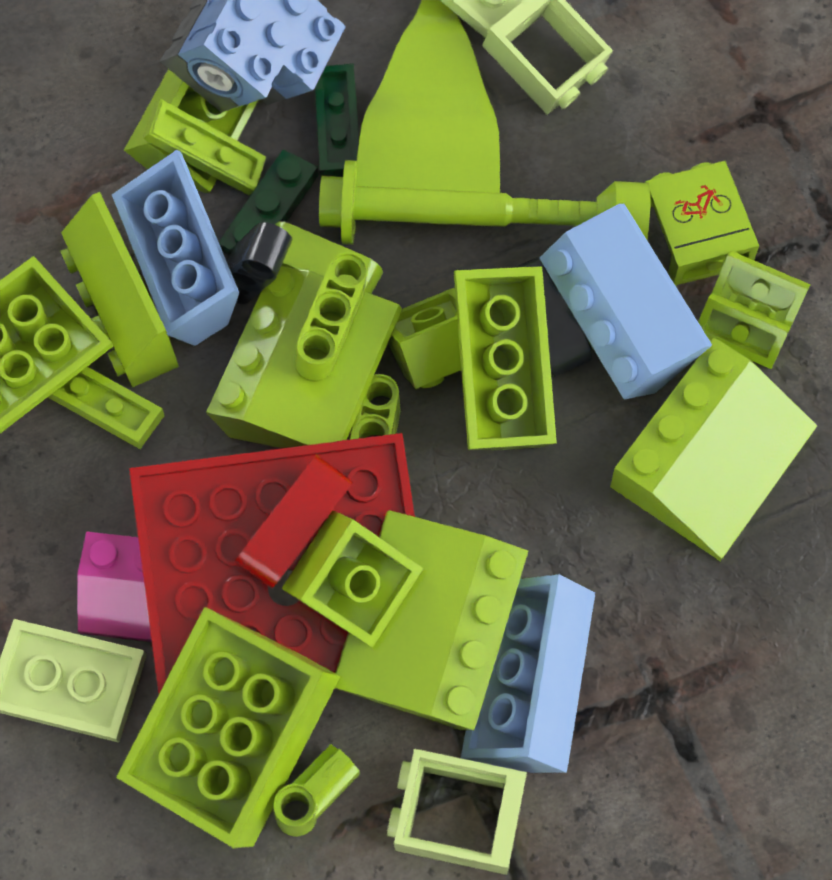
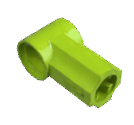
[273,744,360,837]

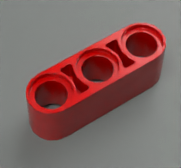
[235,454,353,589]

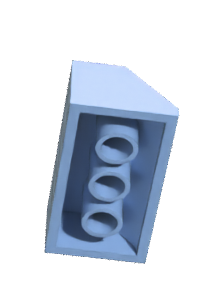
[112,150,239,346]
[540,204,712,400]
[461,574,595,773]

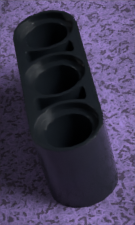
[226,222,293,304]
[513,257,592,378]

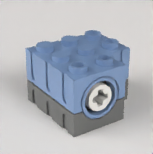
[160,0,346,112]

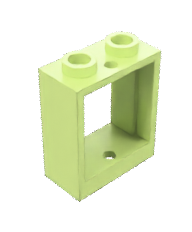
[482,0,613,115]
[387,749,527,875]

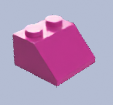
[77,531,152,642]

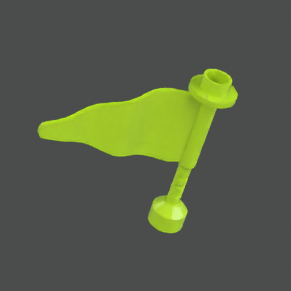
[319,0,650,245]

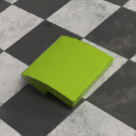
[698,251,811,369]

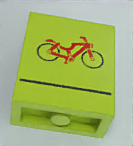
[646,161,759,286]

